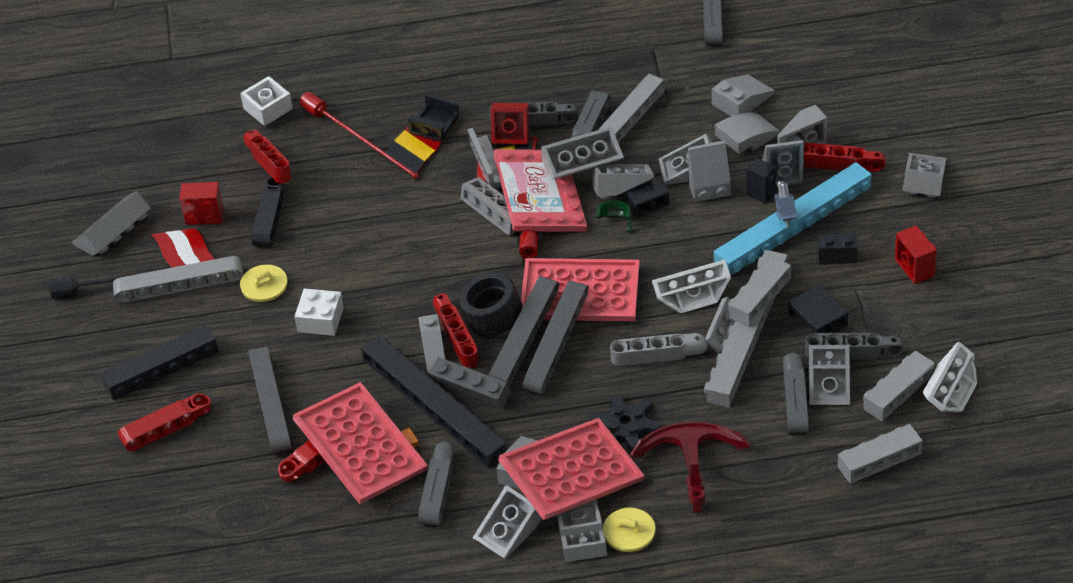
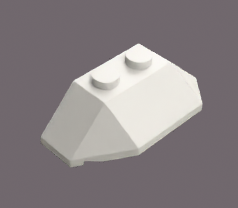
[652,260,731,314]
[923,342,977,413]

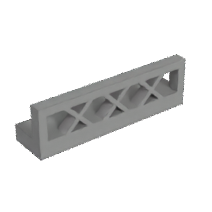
[468,128,502,189]
[461,177,515,236]

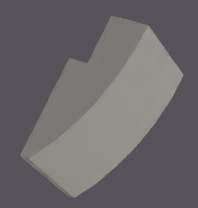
[715,112,780,154]
[809,345,850,405]
[557,499,607,562]

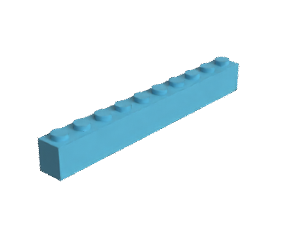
[714,162,871,276]

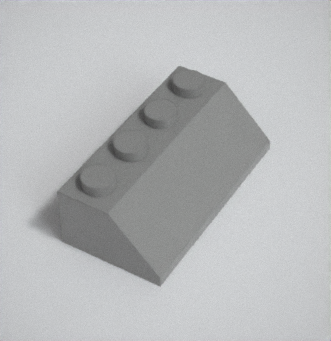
[541,127,624,179]
[72,191,150,256]

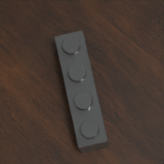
[429,357,512,409]

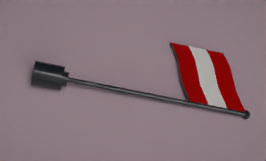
[49,228,214,298]

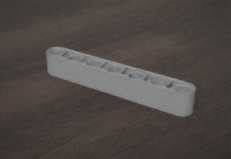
[598,74,667,143]
[113,256,243,303]

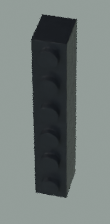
[100,325,219,400]

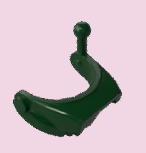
[596,201,633,233]

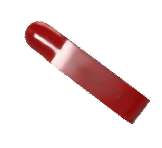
[244,130,291,183]
[803,142,886,172]
[433,293,479,369]
[118,393,212,451]
[278,440,326,482]

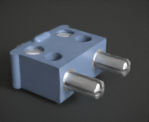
[774,181,797,228]

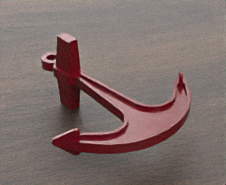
[630,422,751,513]

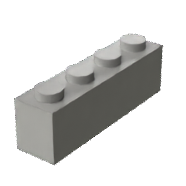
[728,256,791,327]
[863,351,934,421]
[838,424,922,484]

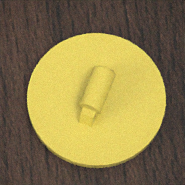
[240,265,288,302]
[603,508,655,552]

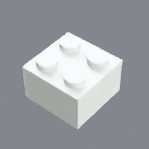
[240,76,293,126]
[295,289,344,336]

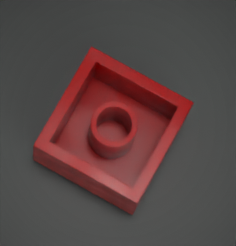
[490,103,530,144]
[179,182,224,225]
[895,225,937,284]

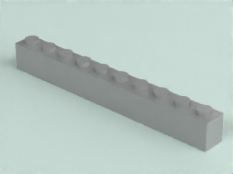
[704,250,787,408]

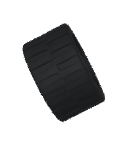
[459,272,523,336]

